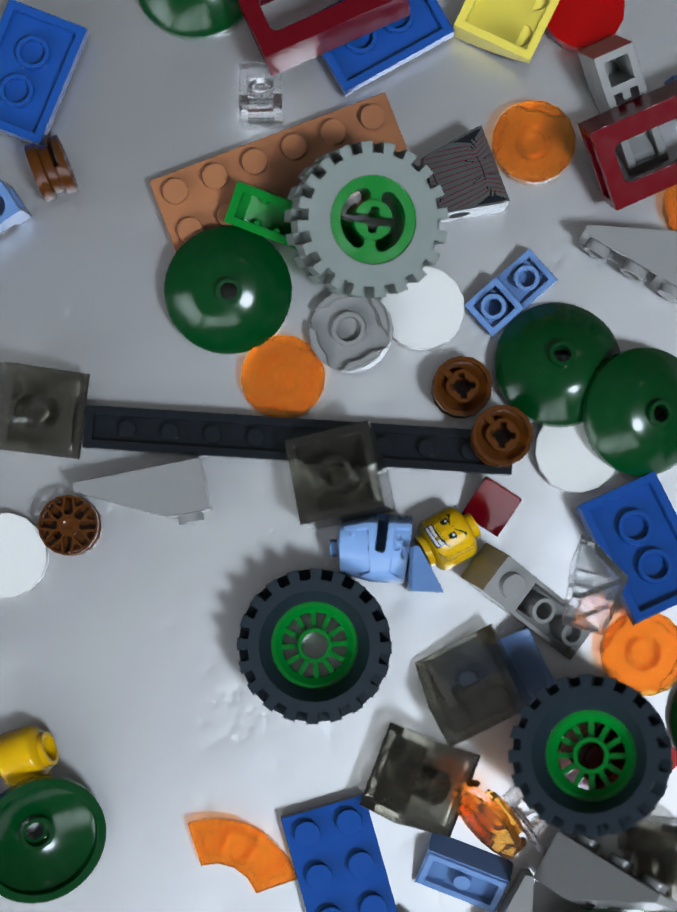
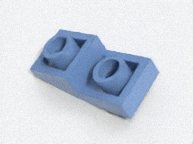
[465,248,558,337]

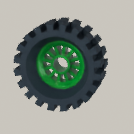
[237,568,392,724]
[508,674,673,837]

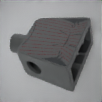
[420,125,510,222]

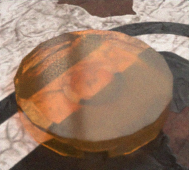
[491,100,576,185]
[241,335,325,418]
[600,613,677,696]
[452,780,527,859]

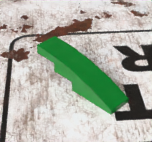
[224,181,392,250]

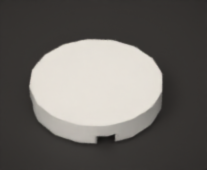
[381,266,465,351]
[534,423,615,493]
[0,513,49,598]

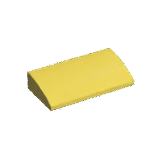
[453,0,560,63]

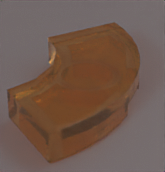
[188,817,297,893]

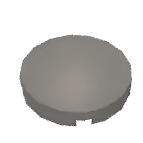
[308,292,394,374]

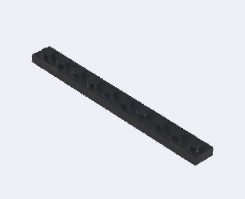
[83,405,512,476]

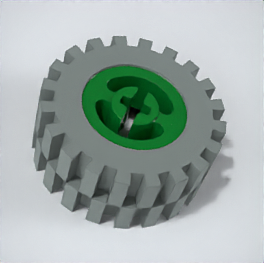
[284,141,448,298]

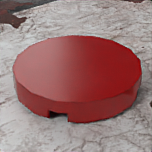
[545,0,625,52]

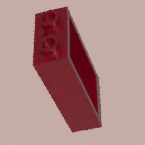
[237,0,410,77]
[578,80,677,211]

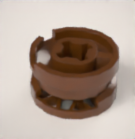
[24,135,79,203]
[431,356,493,419]
[470,404,533,468]
[38,495,103,556]

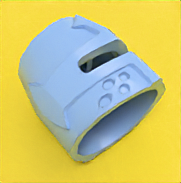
[330,514,413,583]

